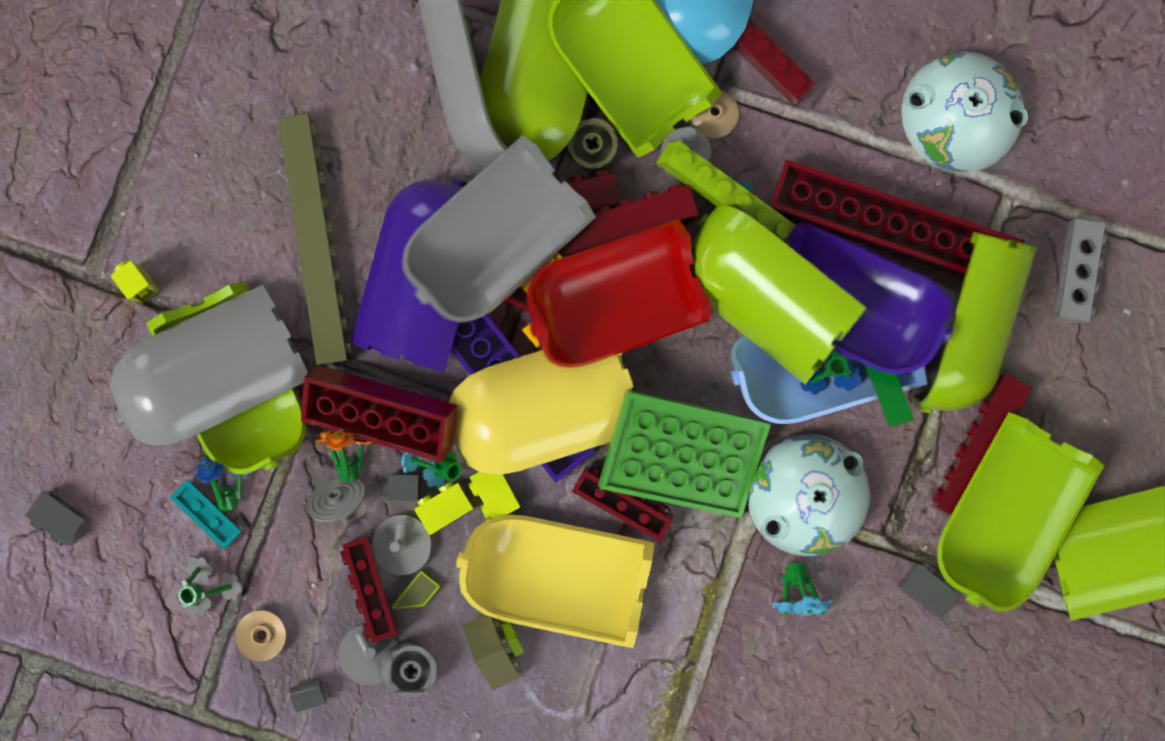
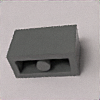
[25,491,91,546]
[897,562,960,619]

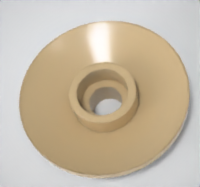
[690,90,739,138]
[235,610,286,661]

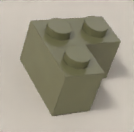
[462,615,520,691]

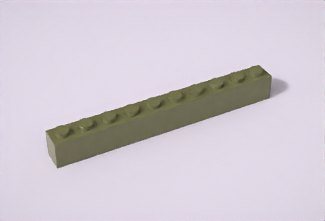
[278,114,353,366]

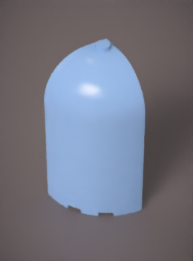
[730,335,927,424]

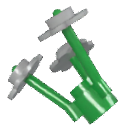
[178,556,243,617]

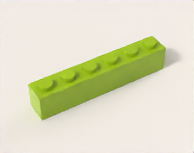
[656,141,796,244]

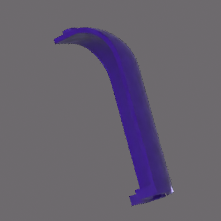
[351,179,467,372]
[787,220,956,374]

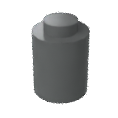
[290,679,330,712]

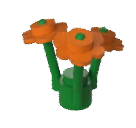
[314,429,374,482]

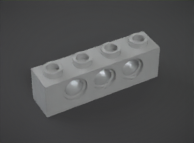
[1053,219,1107,324]

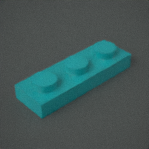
[169,479,243,550]

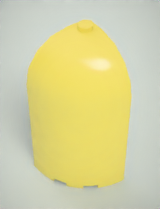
[449,350,633,475]
[456,515,655,648]

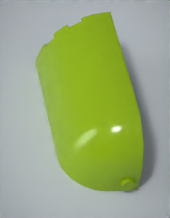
[480,0,588,161]
[548,0,722,158]
[689,205,866,385]
[912,232,1037,413]
[146,281,306,474]
[937,412,1104,612]
[1053,486,1165,621]

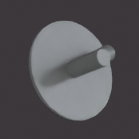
[307,477,365,523]
[372,515,432,575]
[338,625,398,685]

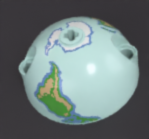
[901,51,1028,173]
[747,433,870,556]

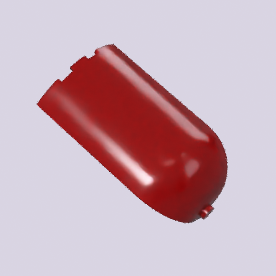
[527,219,711,368]

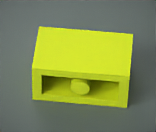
[110,260,160,305]
[468,472,521,519]
[414,482,475,535]

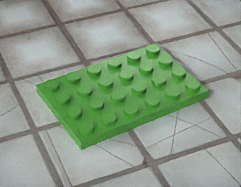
[598,390,771,518]

